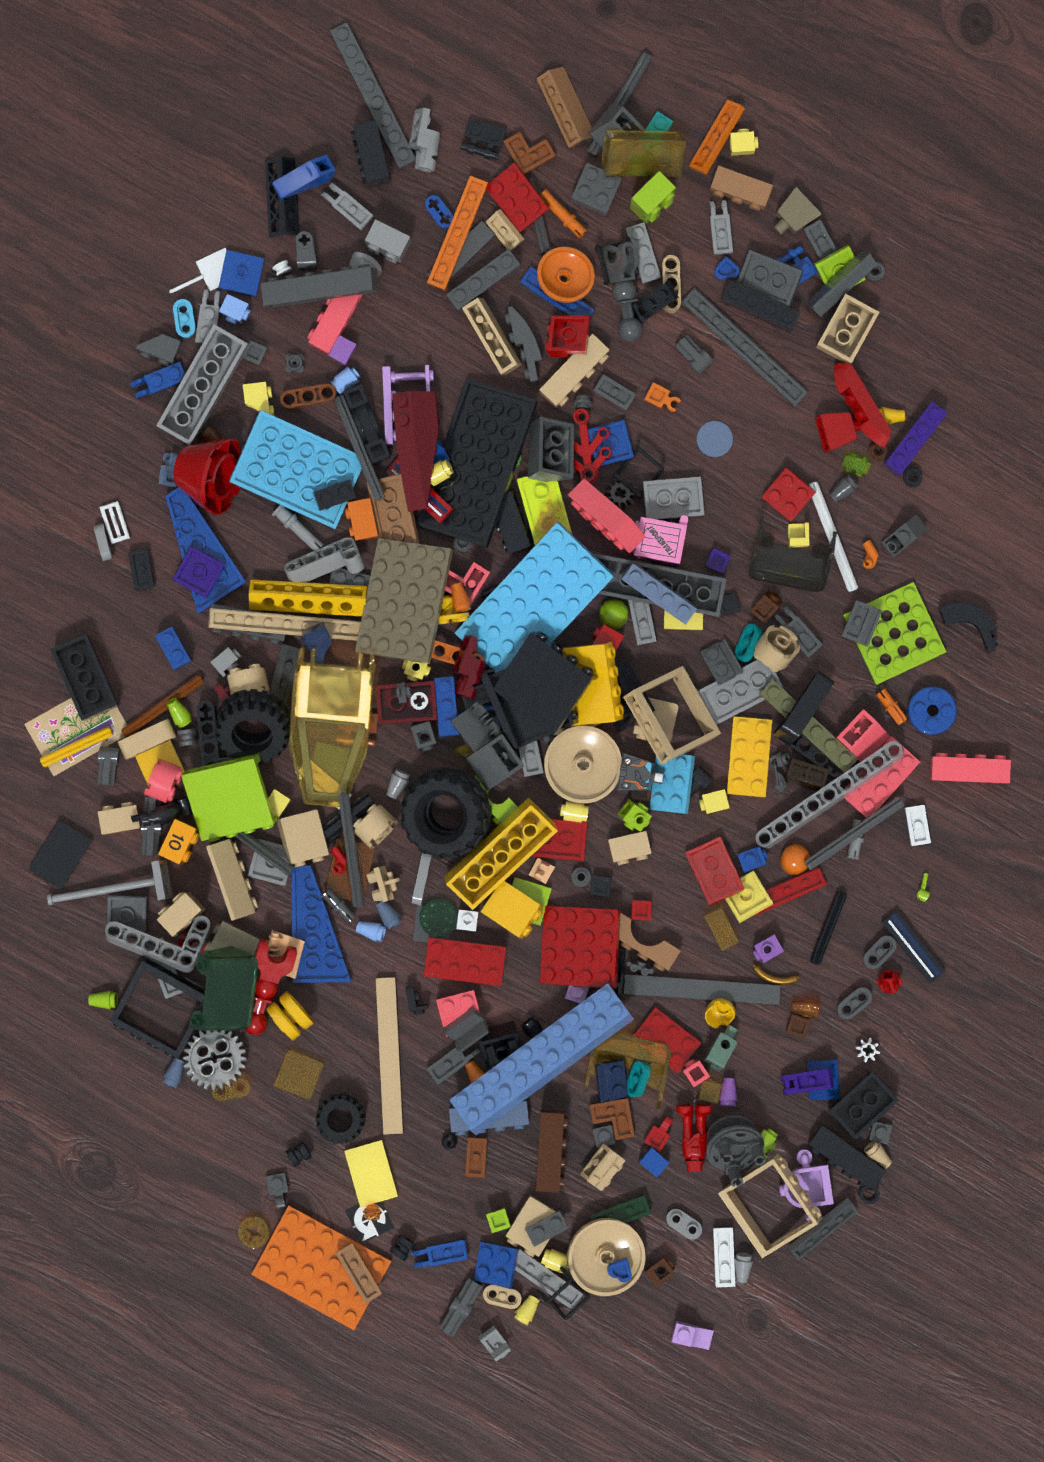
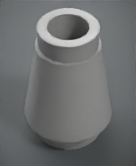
[386,769,410,799]
[734,1253,754,1283]

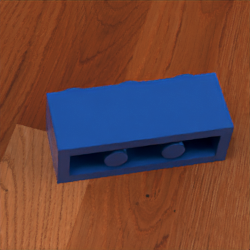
[434,676,459,737]

